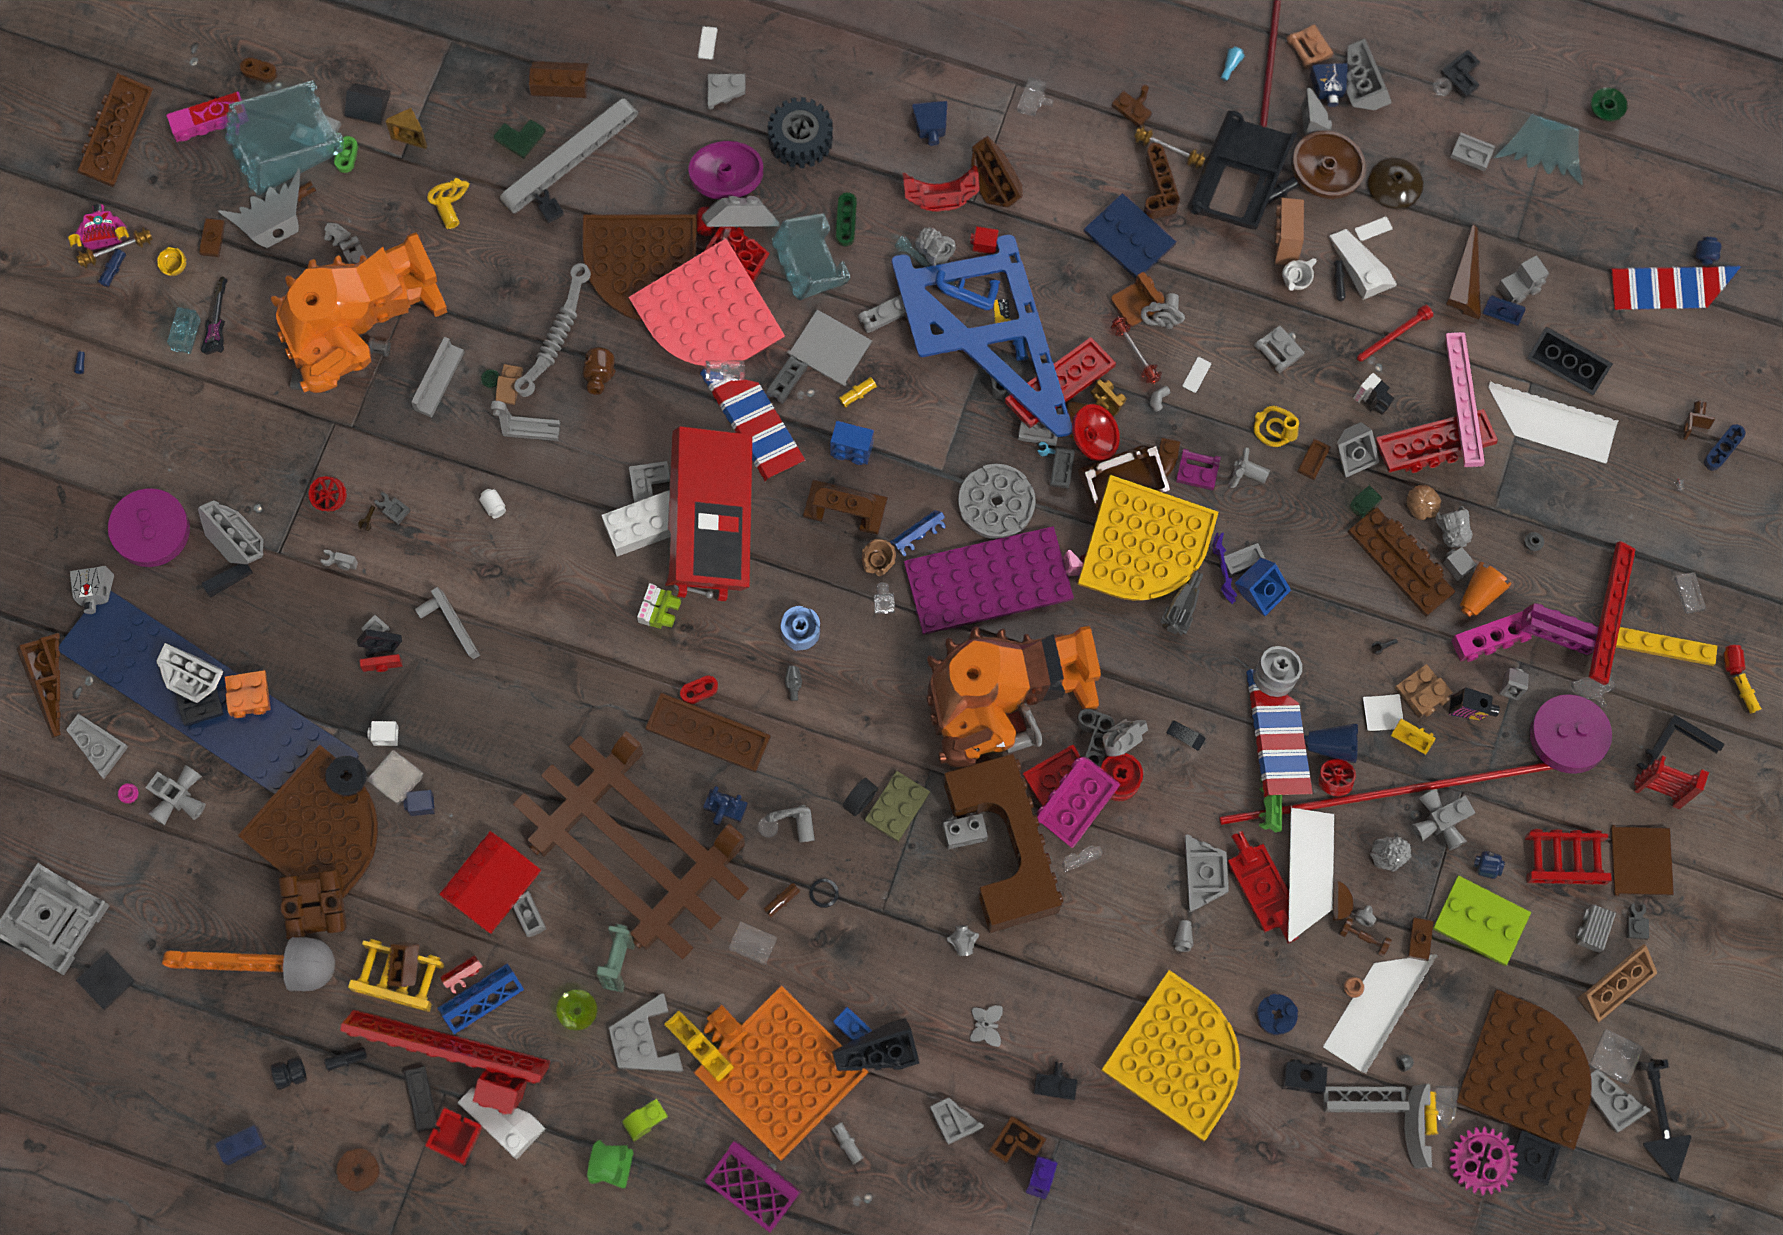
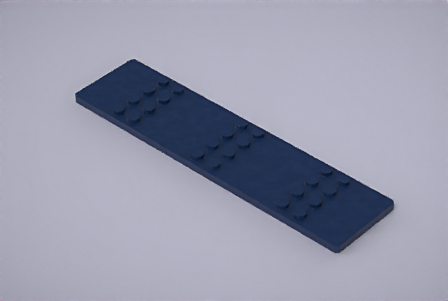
[59,591,359,794]

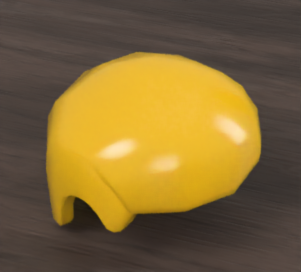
[157,247,186,276]

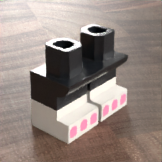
[1353,373,1395,415]

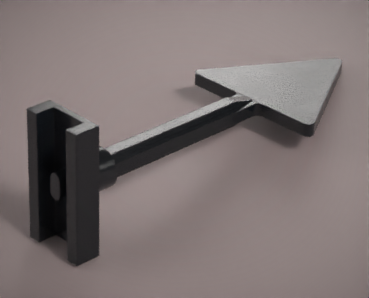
[1635,1059,1692,1182]

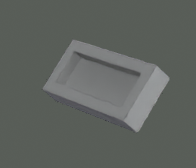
[1224,543,1265,576]

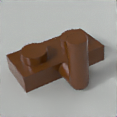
[1111,85,1152,128]

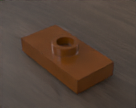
[199,218,225,257]
[1408,918,1434,961]

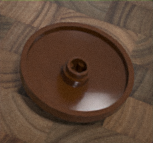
[1292,131,1366,199]

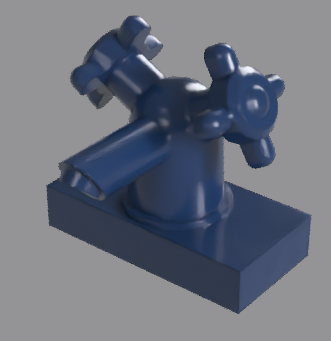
[703,786,748,825]

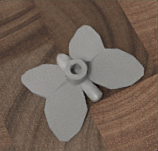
[970,1006,1003,1047]

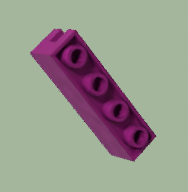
[1521,603,1599,655]

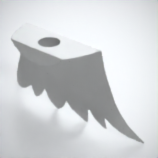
[218,168,300,248]

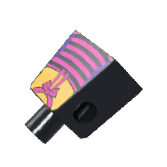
[1448,687,1500,721]

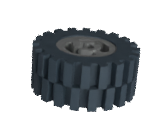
[768,97,833,168]

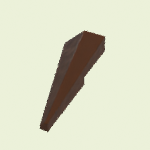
[1446,225,1481,319]
[16,633,61,738]

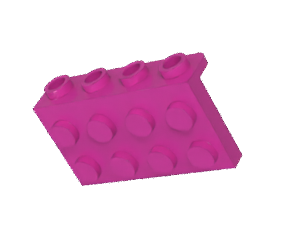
[1036,757,1121,848]

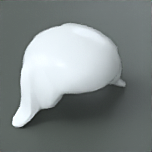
[1282,258,1316,291]

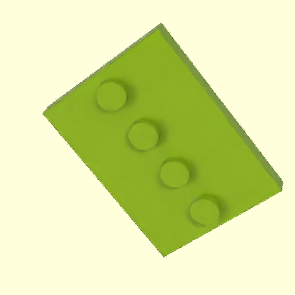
[1433,875,1531,966]

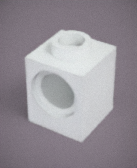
[368,721,399,746]

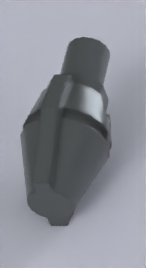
[785,666,802,701]

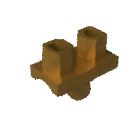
[1091,380,1127,417]

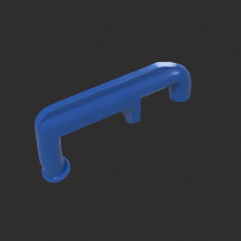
[936,269,1000,311]

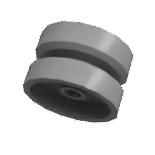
[1253,646,1302,697]

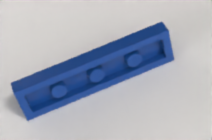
[438,963,524,1034]

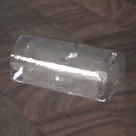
[704,360,745,381]

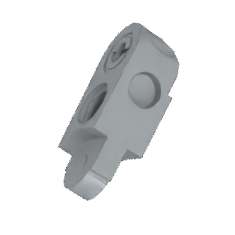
[1103,719,1148,756]

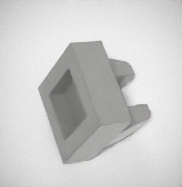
[324,223,351,246]

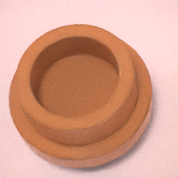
[1344,977,1364,998]

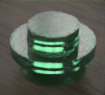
[481,369,500,388]

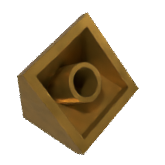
[386,108,427,149]

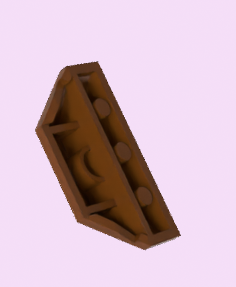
[971,136,1023,208]

